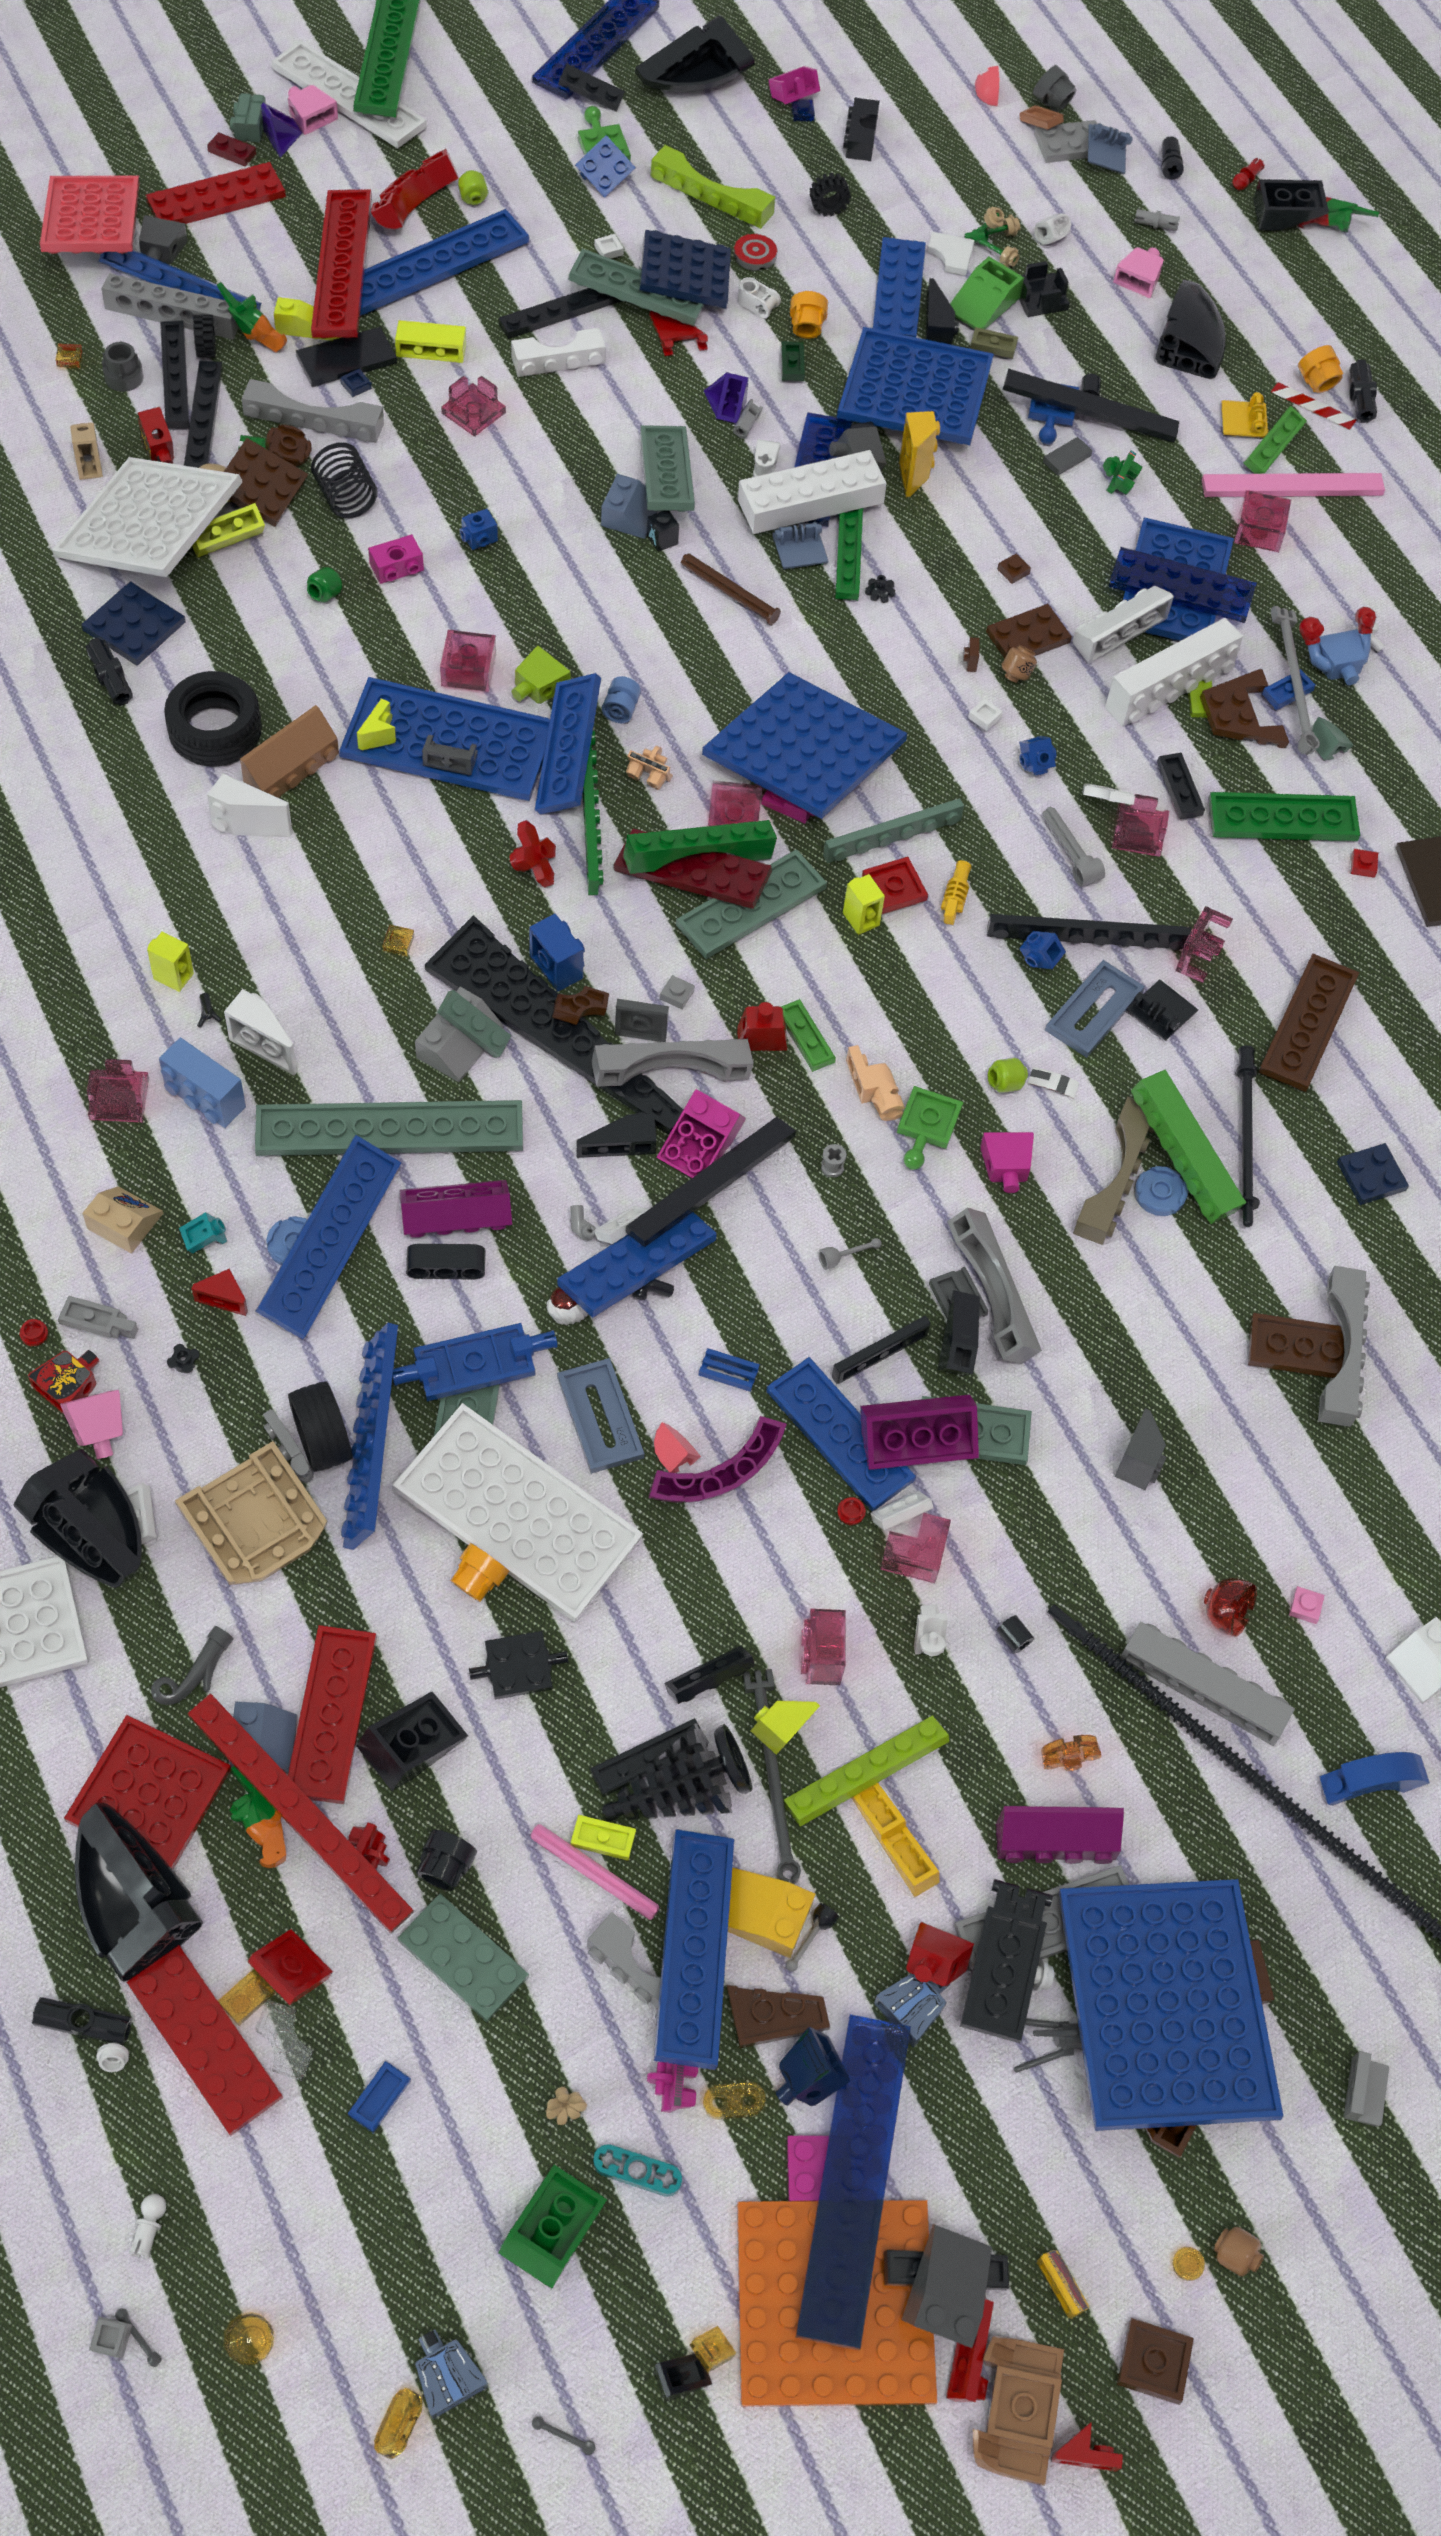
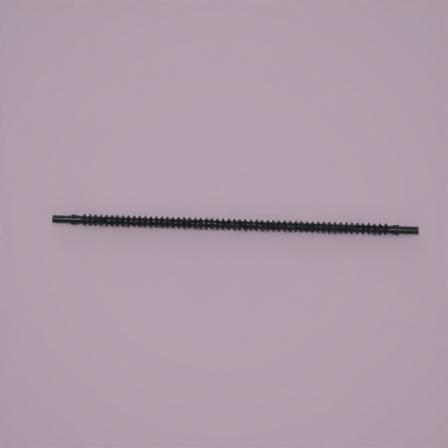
[1047,1604,1441,1945]

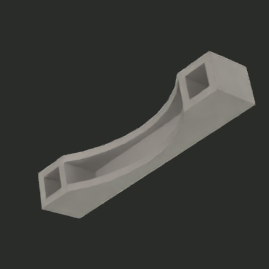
[242,379,384,443]
[591,1039,754,1087]
[947,1207,1042,1364]
[1318,1266,1370,1427]

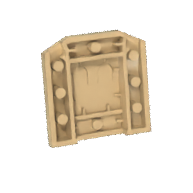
[175,1441,327,1585]

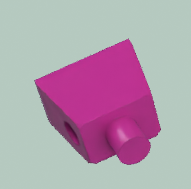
[980,1132,1034,1193]

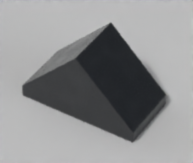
[654,2352,712,2403]

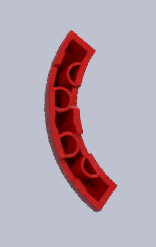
[371,148,459,229]

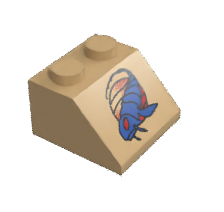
[82,1186,163,1254]

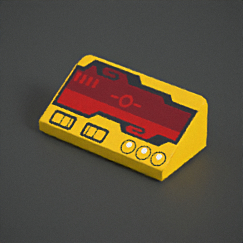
[1037,2250,1089,2320]

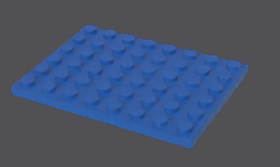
[1058,1879,1284,2131]

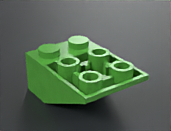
[950,256,1024,329]

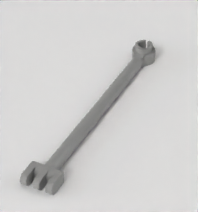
[1271,606,1320,755]

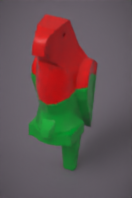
[1297,197,1379,232]

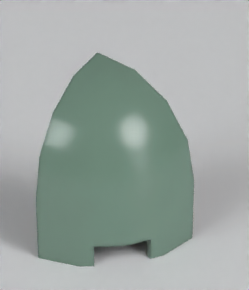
[1312,717,1353,760]

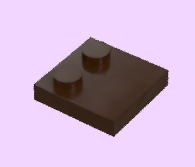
[1117,2318,1194,2405]

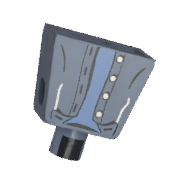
[874,1974,950,2047]
[415,2330,488,2420]

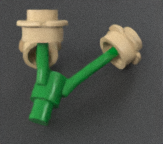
[965,207,1020,268]

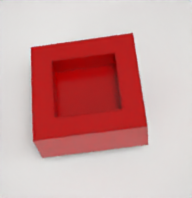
[1351,849,1379,878]

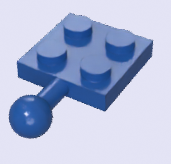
[1028,384,1079,445]

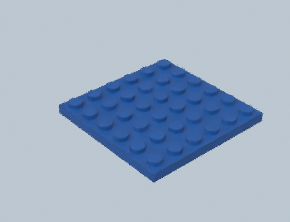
[837,327,994,445]
[702,672,907,819]

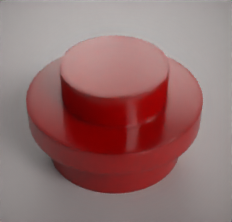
[19,1319,48,1346]
[837,1497,866,1525]

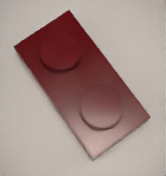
[207,132,256,167]

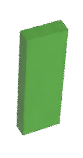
[781,999,836,1072]

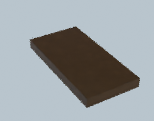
[1396,836,1441,927]

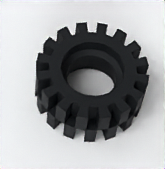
[809,173,851,216]
[193,314,216,358]

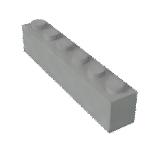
[1120,1621,1295,1746]

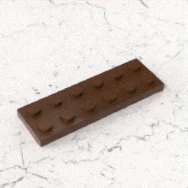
[1259,953,1360,1092]

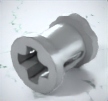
[821,1144,846,1178]

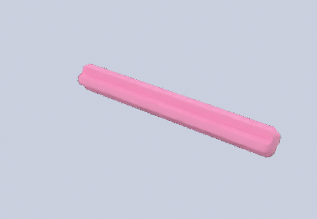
[530,1824,659,1920]

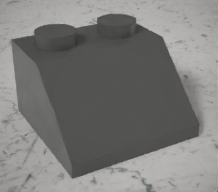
[1115,1408,1167,1490]

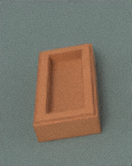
[1019,105,1064,130]

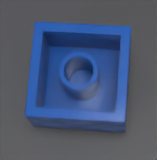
[529,913,585,992]

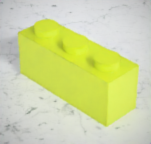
[395,320,466,363]
[192,503,265,558]

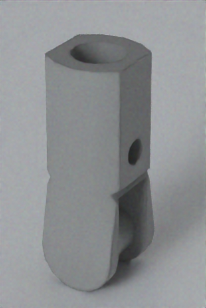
[733,399,763,439]

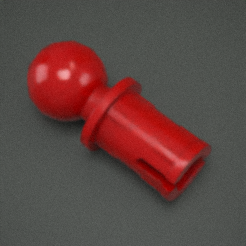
[1232,158,1265,190]

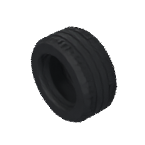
[164,671,262,767]

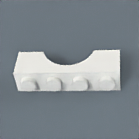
[511,328,606,377]

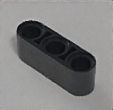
[406,1244,486,1280]

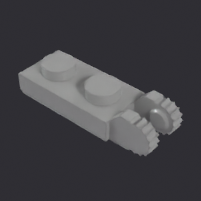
[263,1409,314,1483]

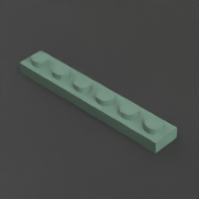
[823,798,964,863]

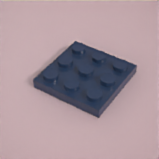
[81,581,186,666]

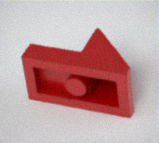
[1051,2422,1123,2472]

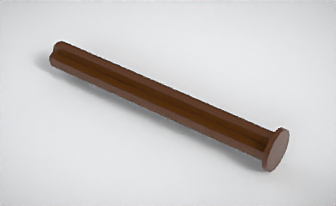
[681,553,781,626]

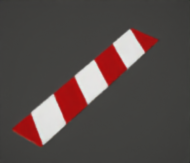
[1271,382,1357,430]

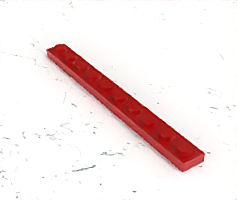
[188,1693,414,1934]

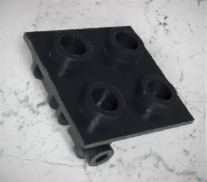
[1127,979,1199,1041]

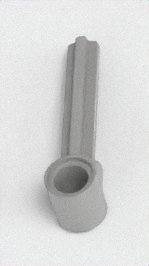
[1042,806,1105,887]

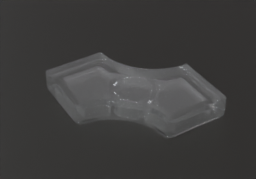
[255,1999,314,2082]

